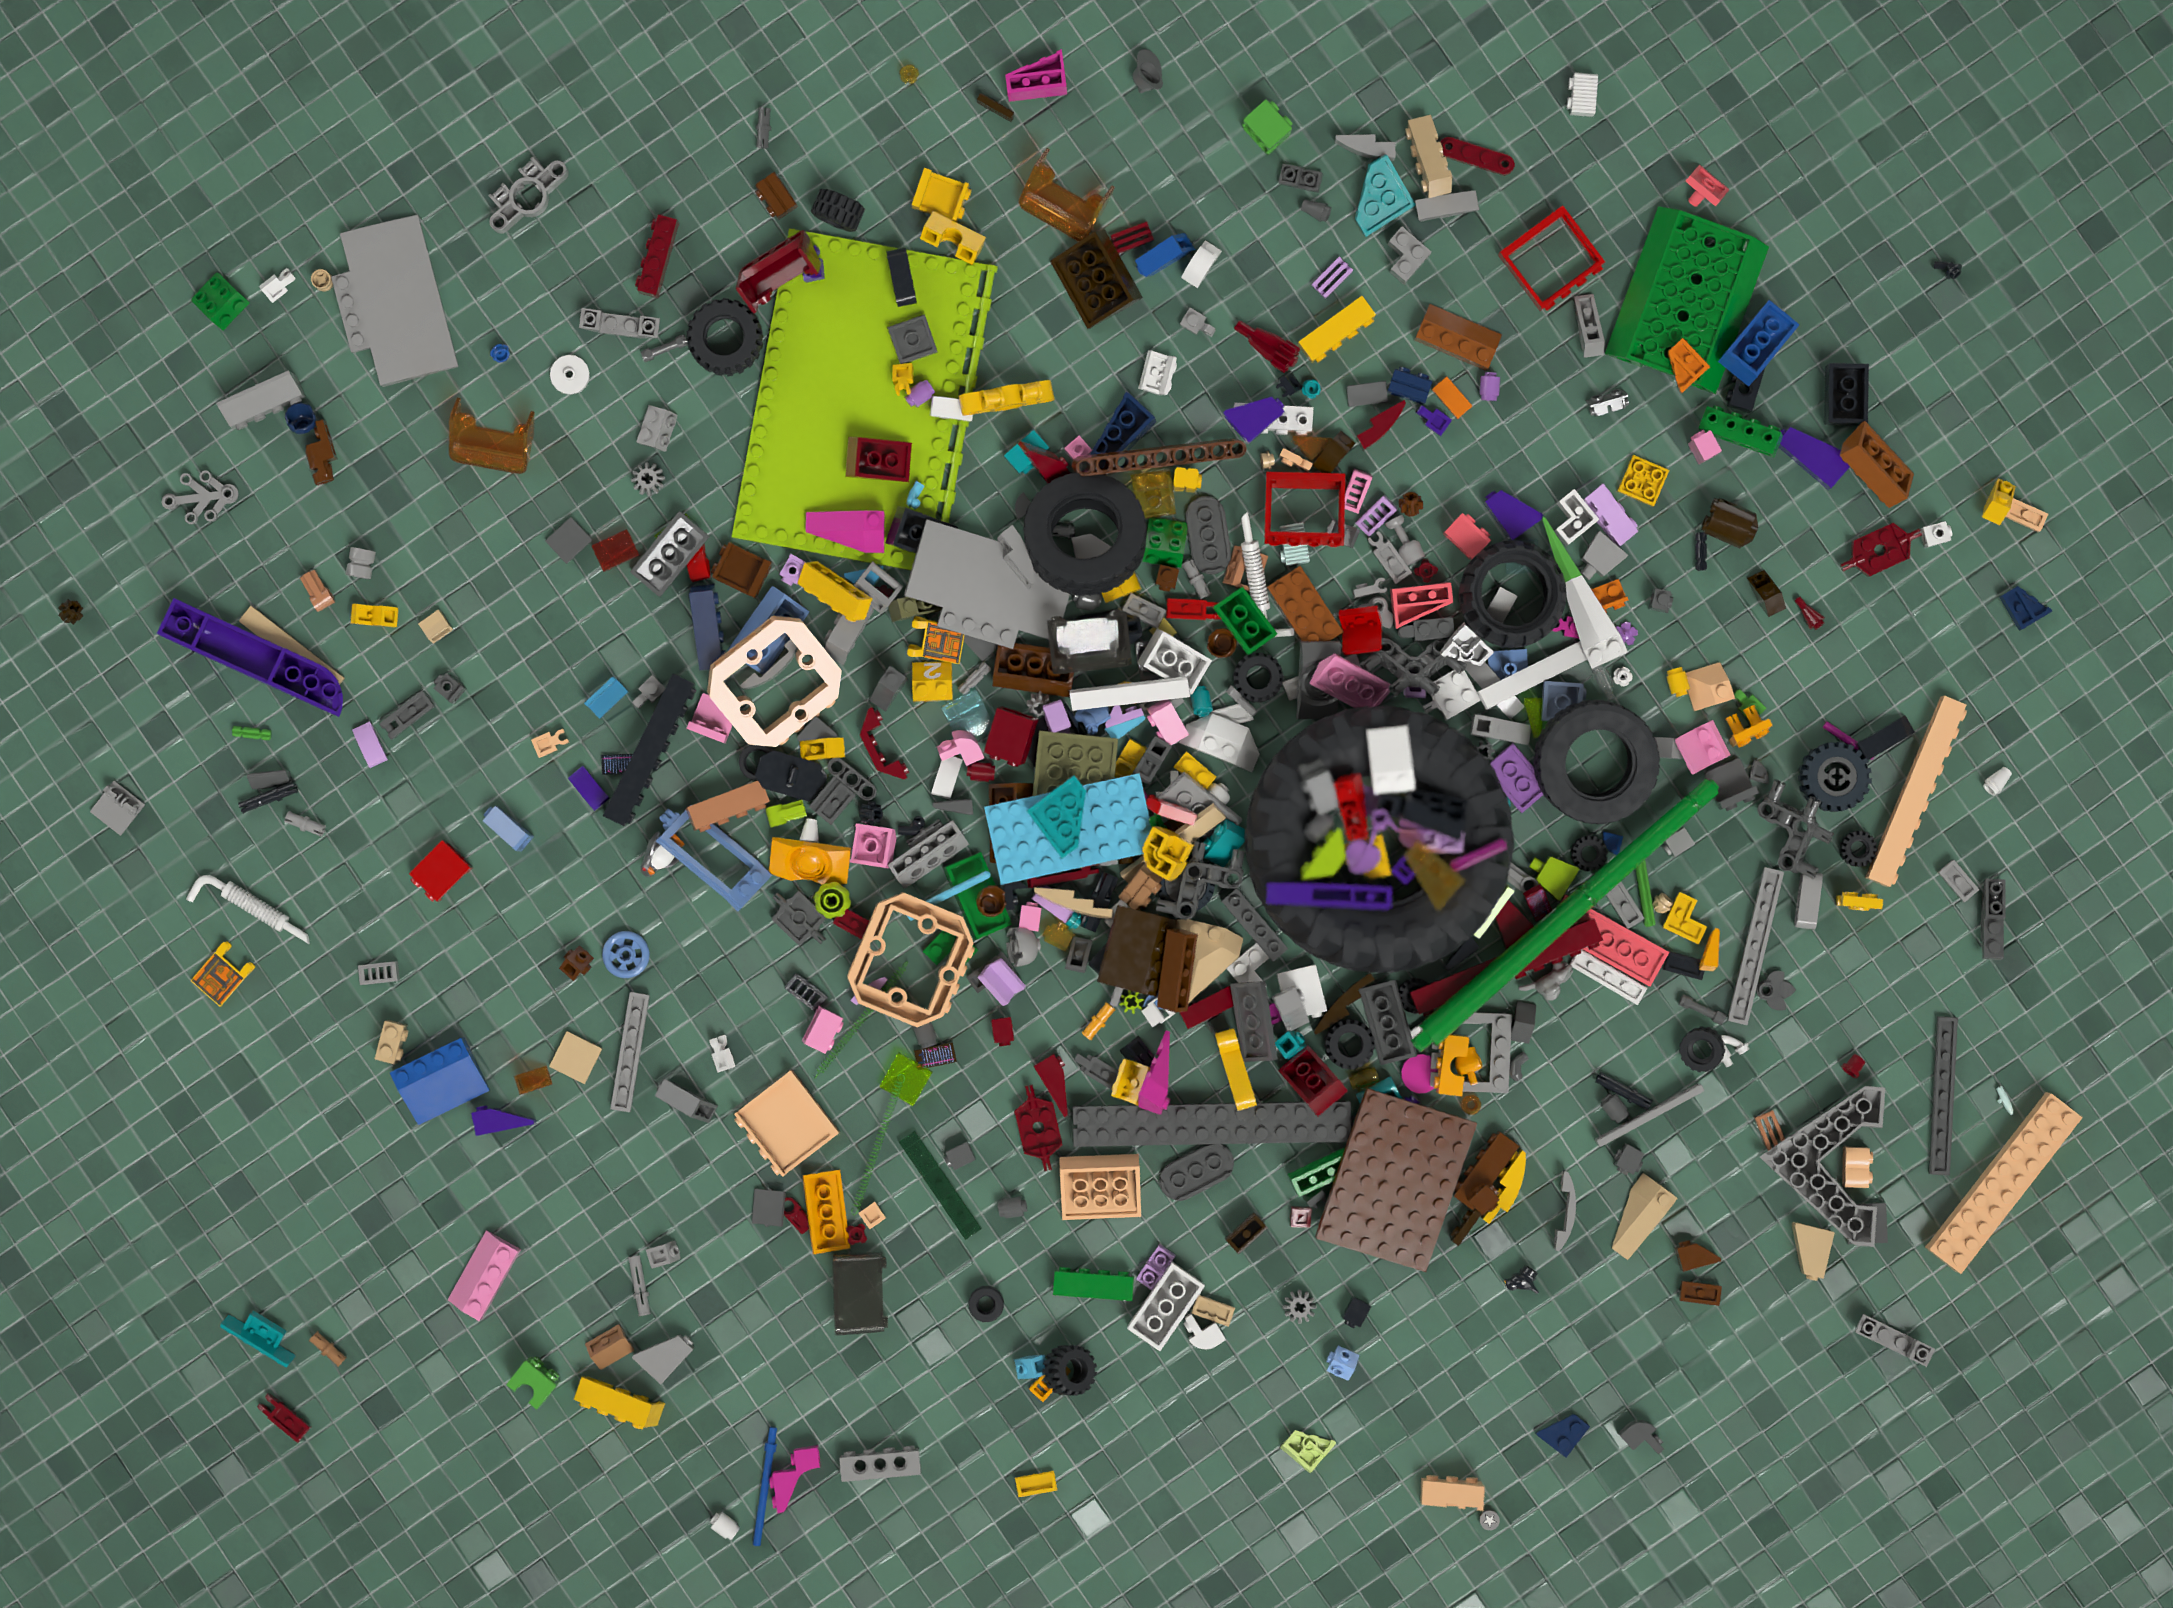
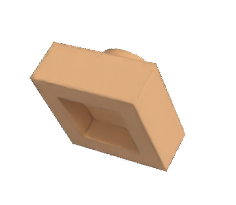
[859,1202,886,1229]

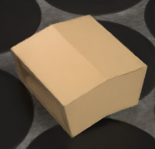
[418,610,453,644]

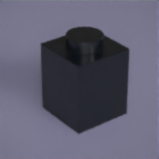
[1376,794,1405,818]
[1342,1296,1371,1328]

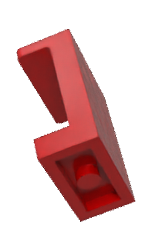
[409,840,473,902]

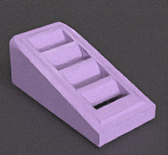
[1355,495,1398,537]

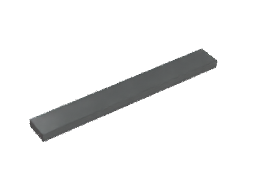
[1929,1016,1958,1175]

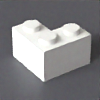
[1554,489,1599,546]

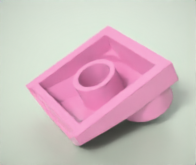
[850,823,896,869]

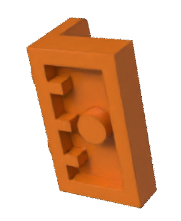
[1591,579,1628,613]

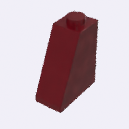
[1494,900,1533,950]

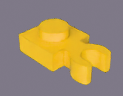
[892,363,913,396]

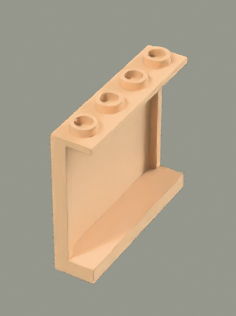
[734,1070,840,1177]

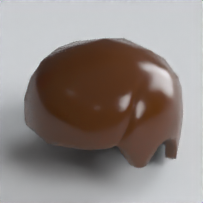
[1207,628,1237,658]
[976,885,1006,917]

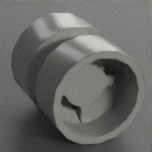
[345,547,376,579]

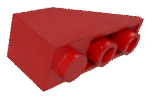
[1333,773,1368,841]

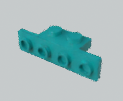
[220,1310,295,1367]

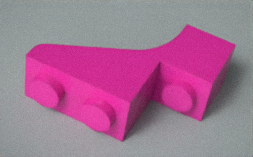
[770,1445,821,1513]

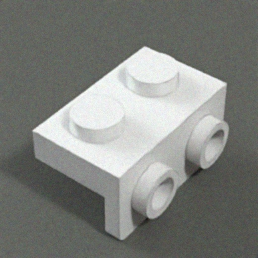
[1138,351,1177,395]

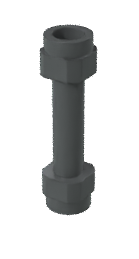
[641,334,688,362]
[1678,994,1726,1025]

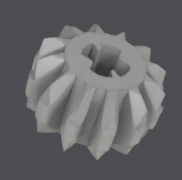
[631,462,665,496]
[1283,1290,1317,1324]

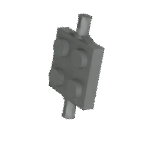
[771,890,827,946]

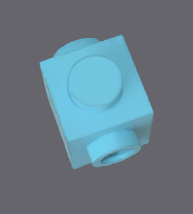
[1015,1355,1046,1379]

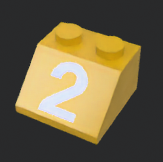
[912,662,953,702]

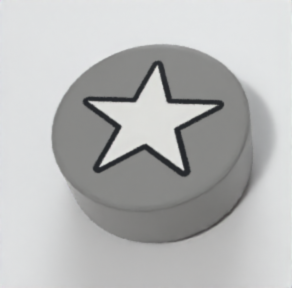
[1479,1510,1500,1530]

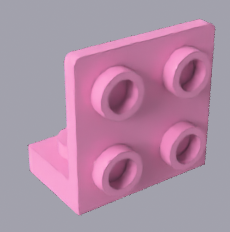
[686,693,733,744]
[1675,720,1730,774]

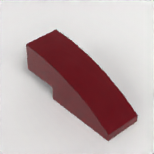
[1356,400,1406,451]
[1179,986,1234,1029]

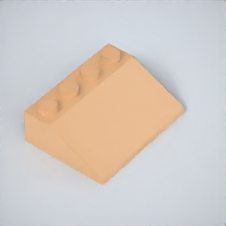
[1060,1154,1141,1220]

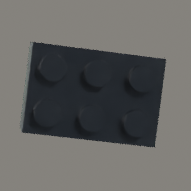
[1824,363,1869,426]

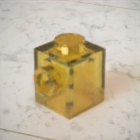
[1043,921,1074,951]

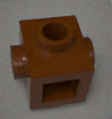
[559,945,594,981]

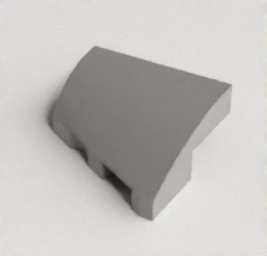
[1440,623,1494,666]

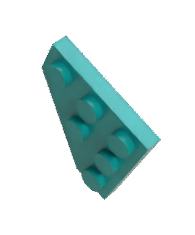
[1355,154,1416,237]
[1027,776,1086,859]

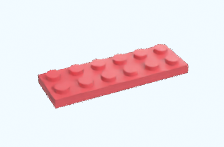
[1560,895,1669,987]

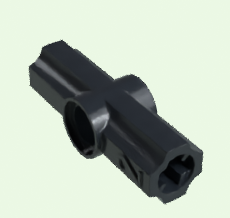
[1080,872,1118,932]

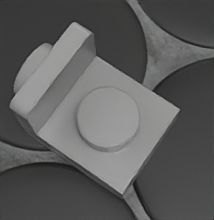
[646,1240,680,1268]

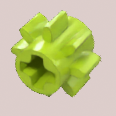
[1119,990,1144,1014]

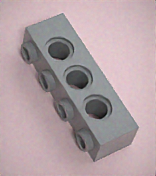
[888,820,969,889]
[839,1445,921,1482]

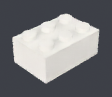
[1137,629,1212,694]

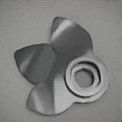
[1756,971,1796,1010]

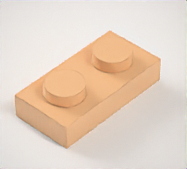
[2005,498,2048,532]

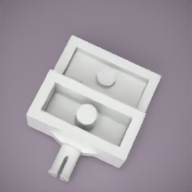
[1423,670,1481,720]

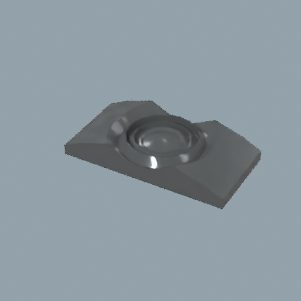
[1296,641,1341,719]

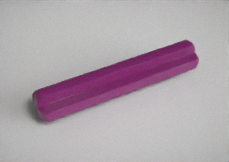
[1450,839,1507,872]

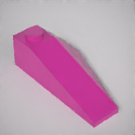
[806,511,885,553]
[1139,1030,1170,1115]

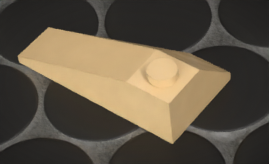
[1612,1173,1678,1260]

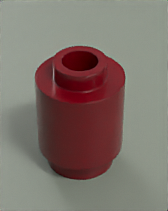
[967,761,995,782]

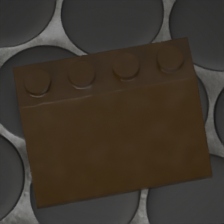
[1050,229,1143,329]
[1097,905,1177,996]

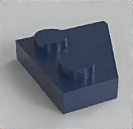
[1999,586,2052,631]
[1535,1414,1590,1458]

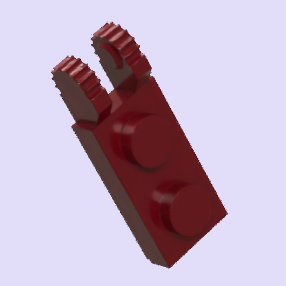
[257,1393,311,1443]

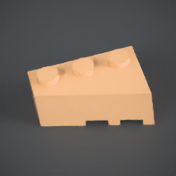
[1420,1475,1485,1511]

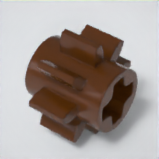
[1399,492,1423,517]

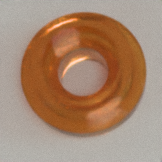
[1461,1095,1481,1115]

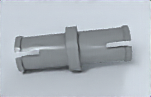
[1182,559,1212,600]
[284,811,326,837]

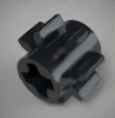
[859,801,883,826]

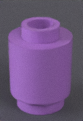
[1479,372,1500,401]
[904,380,935,408]

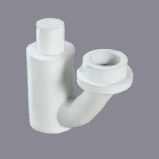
[1707,1035,1750,1068]

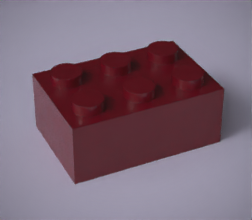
[1278,1045,1348,1116]

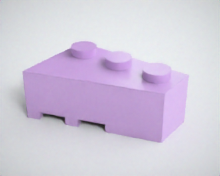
[1584,484,1638,547]

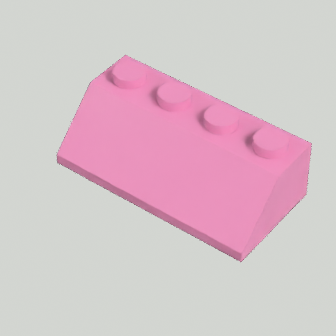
[448,1230,521,1321]

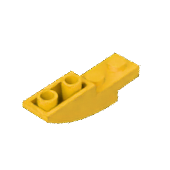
[1481,1149,1526,1224]

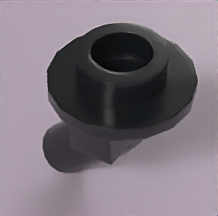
[1934,261,1962,279]

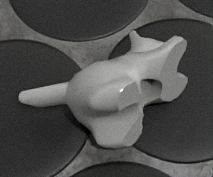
[1518,961,1573,1001]

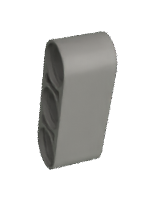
[1794,872,1823,930]

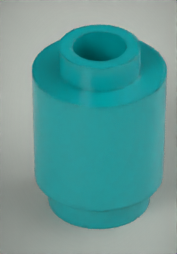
[1190,686,1213,717]

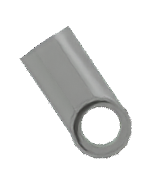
[1507,863,1538,893]

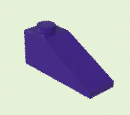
[471,1105,537,1136]

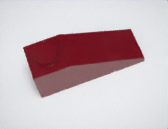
[1017,441,1071,484]
[1033,1054,1068,1117]

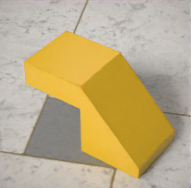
[351,604,398,627]

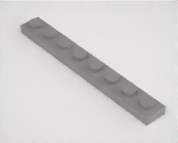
[1727,867,1784,1025]

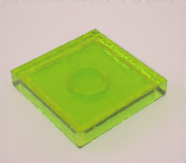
[879,1052,933,1106]

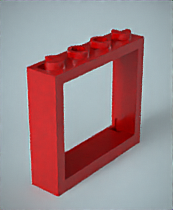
[1498,205,1605,311]
[1264,472,1345,547]

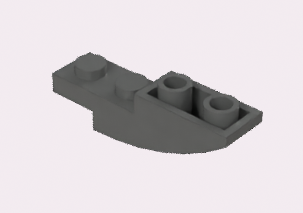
[1980,879,2006,960]

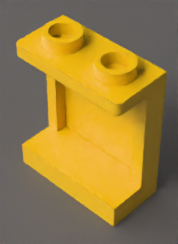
[912,168,972,223]

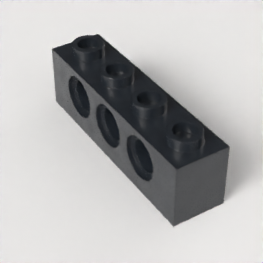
[1725,367,1766,413]

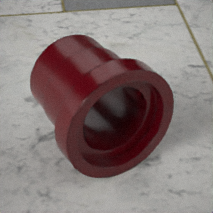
[1841,1054,1866,1079]

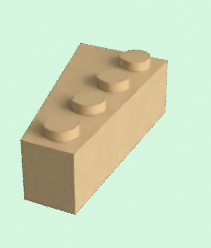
[1405,115,1452,198]

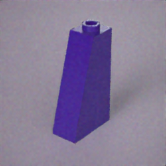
[1778,427,1850,490]

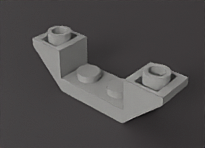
[579,308,660,339]
[1854,1314,1935,1367]

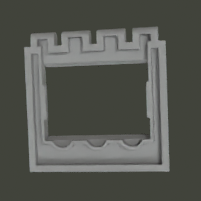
[1430,1012,1512,1093]

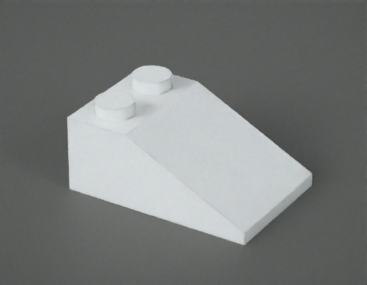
[1367,725,1415,794]

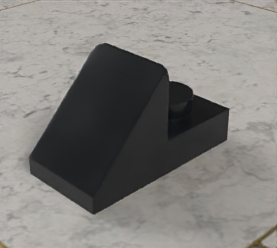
[1004,881,1028,910]

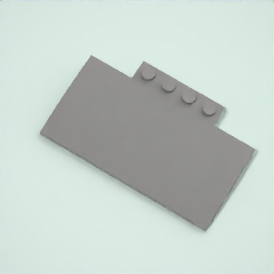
[331,215,459,387]
[904,520,1070,649]

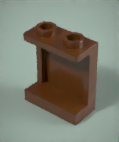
[711,542,773,599]

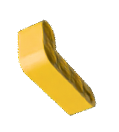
[1215,1028,1257,1111]

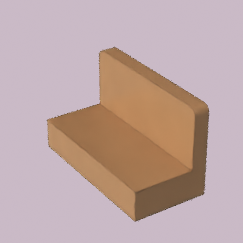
[585,1324,634,1370]

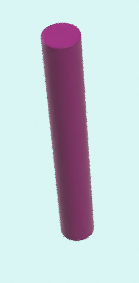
[1822,721,1875,761]

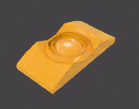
[769,837,851,885]

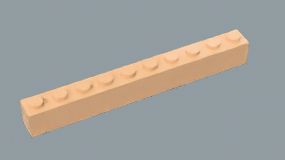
[1865,696,1967,887]

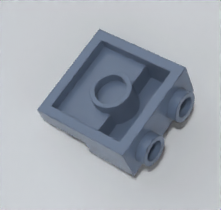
[1541,681,1586,721]

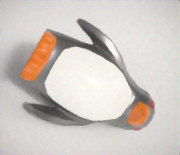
[640,832,684,877]

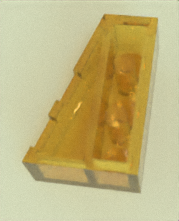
[1403,840,1464,911]

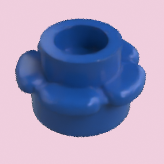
[490,344,509,362]

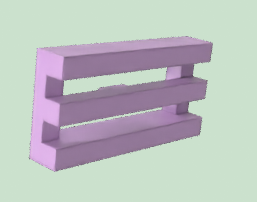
[1311,257,1353,299]

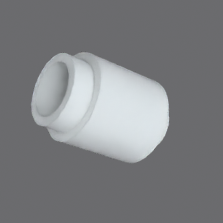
[710,1512,740,1540]

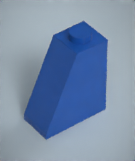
[1135,233,1195,277]

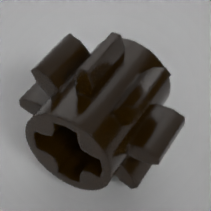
[58,599,84,625]

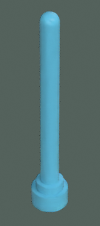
[907,871,991,921]

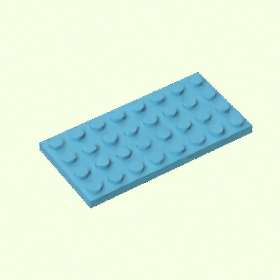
[984,773,1152,885]

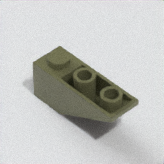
[888,597,942,622]

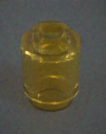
[1349,1067,1380,1091]

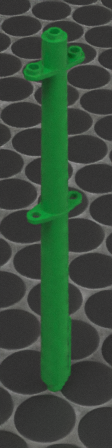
[1410,779,1719,1052]

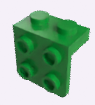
[191,273,250,331]
[1142,517,1188,568]

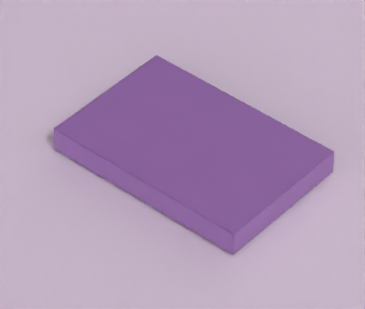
[1490,743,1544,814]

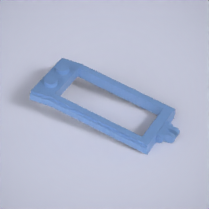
[656,805,772,911]

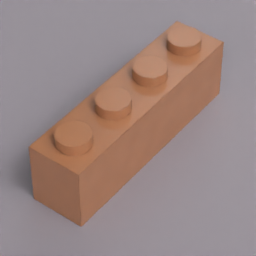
[686,781,770,833]

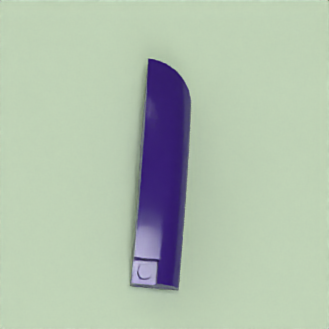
[156,598,343,717]

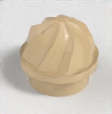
[1653,893,1673,913]

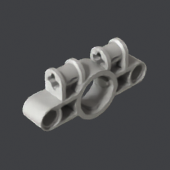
[488,156,569,234]

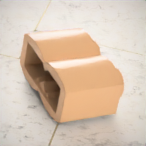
[1842,1147,1873,1188]

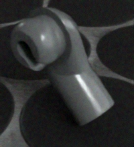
[1509,1052,1529,1081]

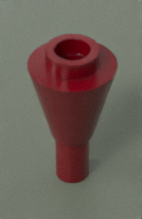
[1794,597,1825,630]

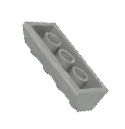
[216,370,306,430]

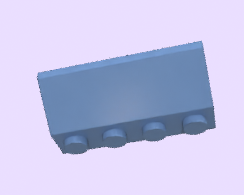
[727,586,809,675]

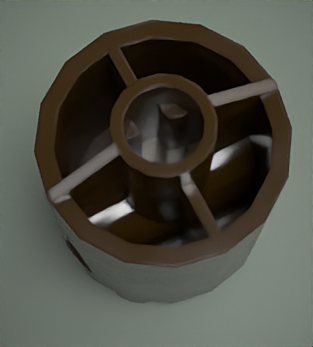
[1701,497,1758,549]

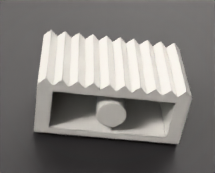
[1567,73,1598,117]

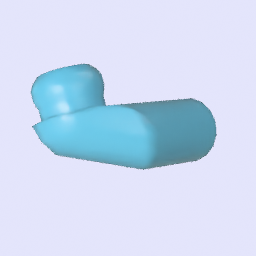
[907,481,925,509]

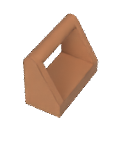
[1223,546,1269,592]

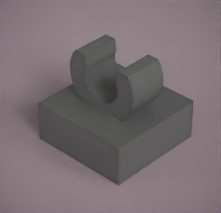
[1302,1188,1326,1209]

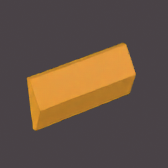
[802,1170,850,1254]

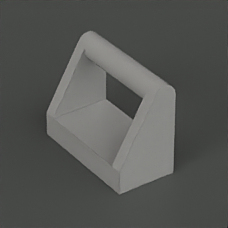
[853,561,903,614]

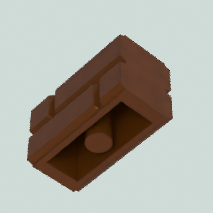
[755,172,798,220]

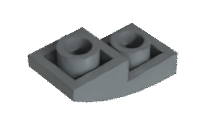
[1278,164,1323,193]

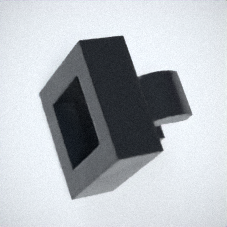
[1276,372,1302,397]

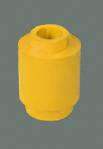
[1666,667,1690,697]

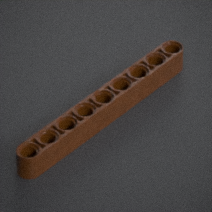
[1072,438,1247,476]

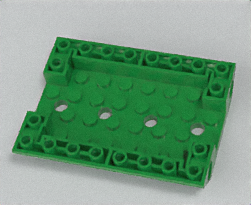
[1605,206,1769,394]

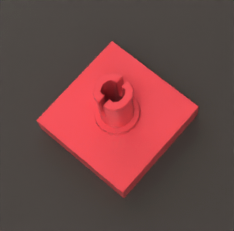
[1686,165,1729,207]

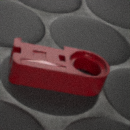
[784,1197,809,1234]

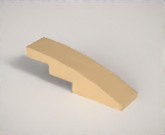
[1034,888,1113,919]

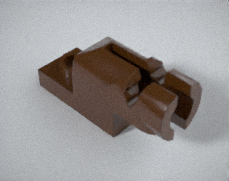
[306,420,337,485]

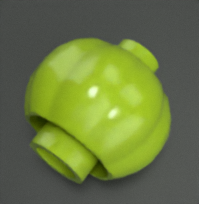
[814,882,851,919]

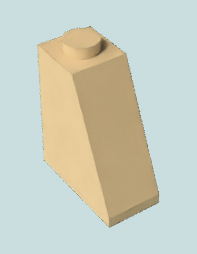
[1792,1222,1835,1281]

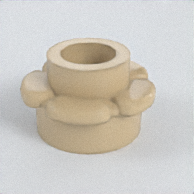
[1260,451,1275,470]

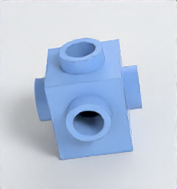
[1326,1346,1360,1381]

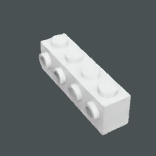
[1234,403,1313,436]

